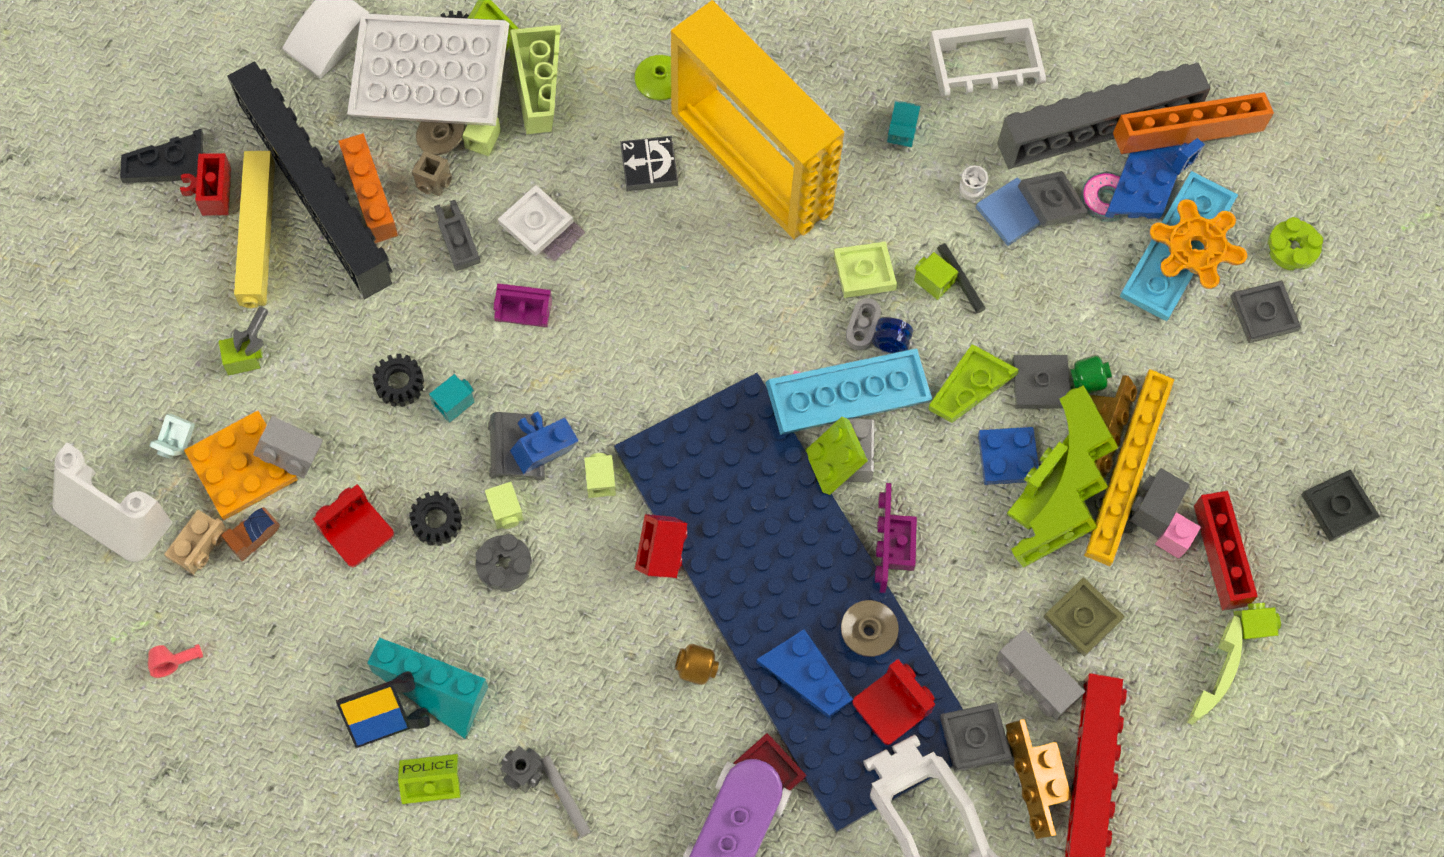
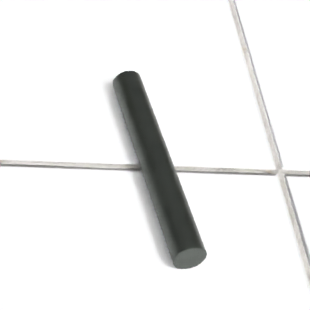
[937,243,986,313]

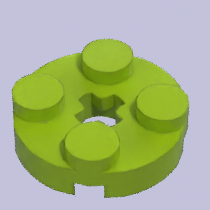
[1267,217,1323,271]

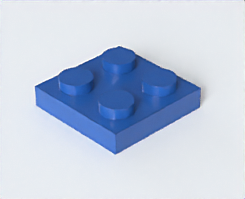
[978,427,1039,485]

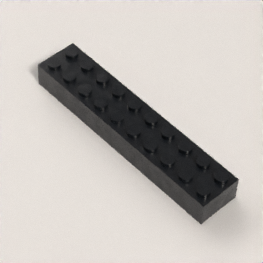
[227,61,393,300]

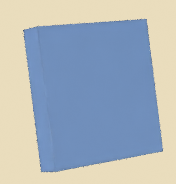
[976,177,1041,246]

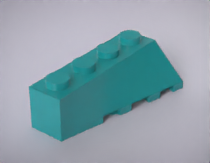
[367,637,488,739]

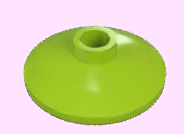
[635,55,671,101]

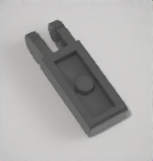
[434,200,481,271]

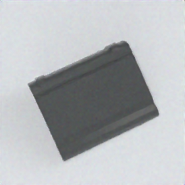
[488,412,545,480]

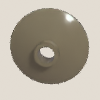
[416,121,465,155]
[841,600,899,657]

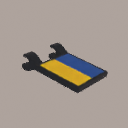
[336,671,430,748]

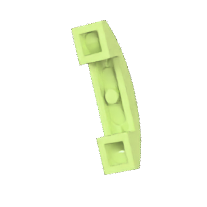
[1187,615,1242,725]

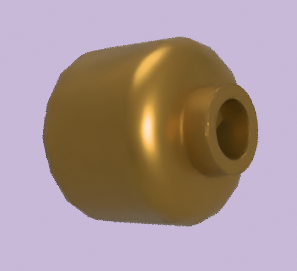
[675,644,719,685]

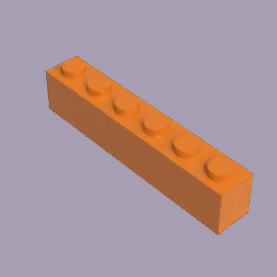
[1113,92,1274,154]

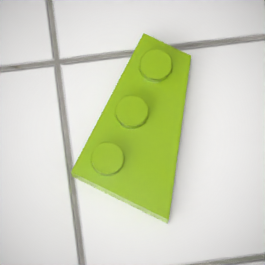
[929,344,1019,423]

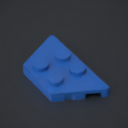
[1105,149,1178,219]

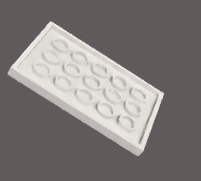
[347,14,509,126]

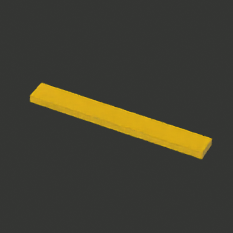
[1084,369,1174,567]

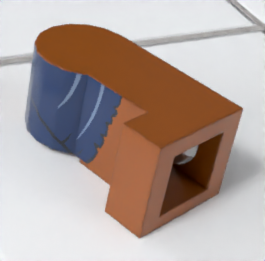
[221,507,280,561]

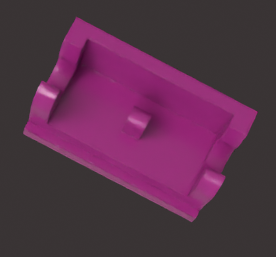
[493,283,552,328]

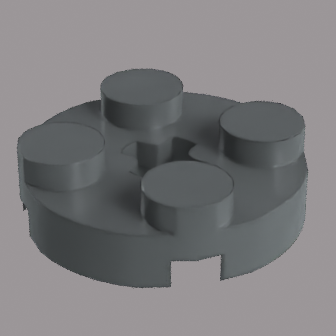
[475,534,532,592]

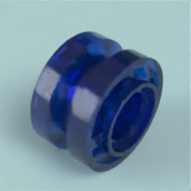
[872,317,914,354]

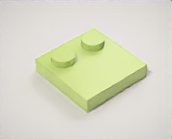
[834,241,897,298]

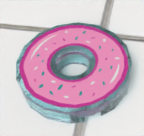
[1080,172,1126,222]

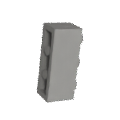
[996,629,1085,720]

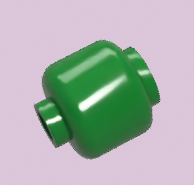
[1070,355,1112,393]

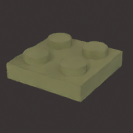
[1043,577,1125,657]

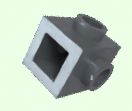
[500,746,544,793]

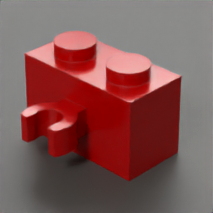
[180,153,232,216]
[634,514,687,578]

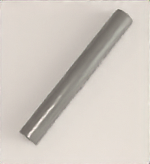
[540,756,591,838]

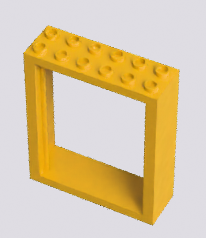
[671,0,844,240]

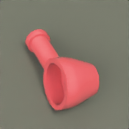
[148,644,203,678]

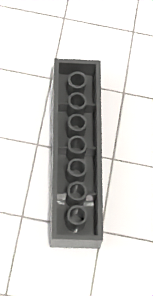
[997,62,1211,170]

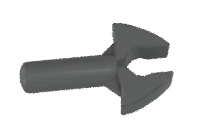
[233,307,268,356]

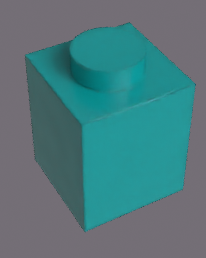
[429,374,475,423]

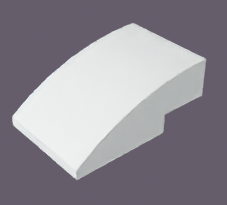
[283,0,369,79]

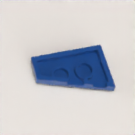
[756,629,853,718]

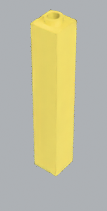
[234,151,275,308]

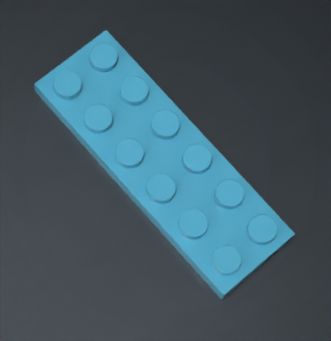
[1120,171,1238,322]
[765,348,932,435]

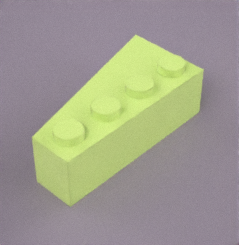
[509,25,561,134]

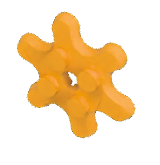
[1150,199,1247,289]

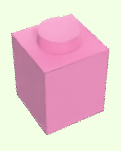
[1155,512,1201,559]

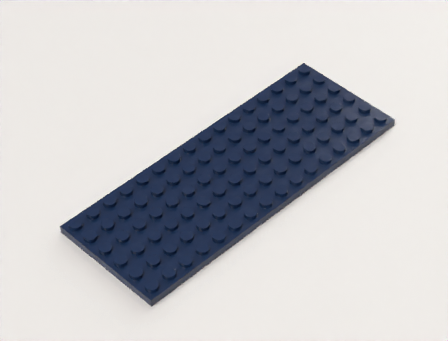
[614,372,963,833]

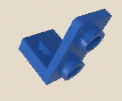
[1151,138,1205,175]

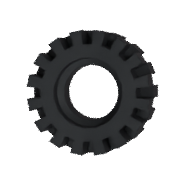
[372,354,424,407]
[409,491,462,546]

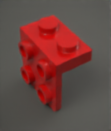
[312,484,394,568]
[852,659,935,745]

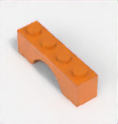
[338,133,398,243]

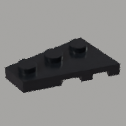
[120,129,204,183]

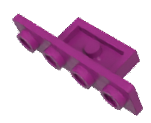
[875,483,917,593]

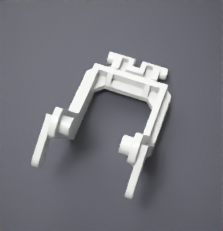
[863,735,998,857]

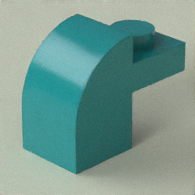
[887,100,921,147]

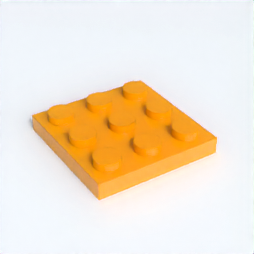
[184,410,298,521]

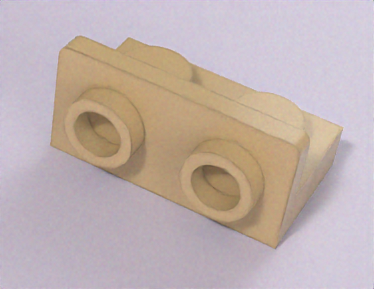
[164,510,227,575]

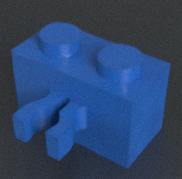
[510,411,579,474]

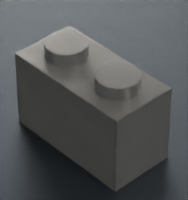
[1130,468,1190,538]

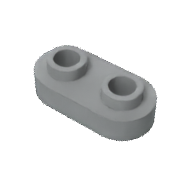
[846,298,881,350]

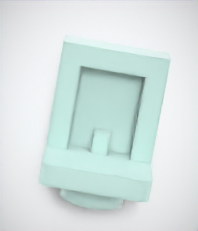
[150,414,195,459]

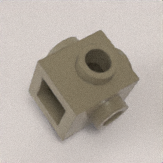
[412,151,452,196]

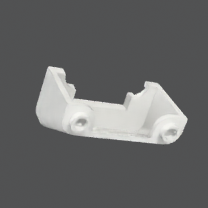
[52,443,173,562]

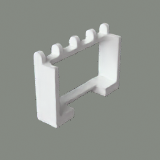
[929,18,1046,97]

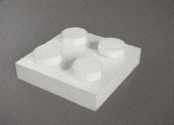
[498,185,573,257]

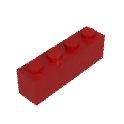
[1193,491,1258,611]

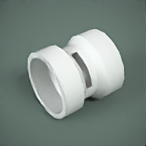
[959,165,988,201]

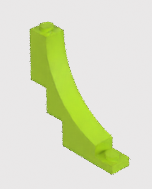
[1011,385,1119,568]

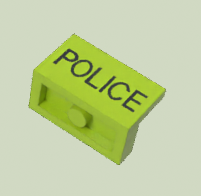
[398,754,461,804]

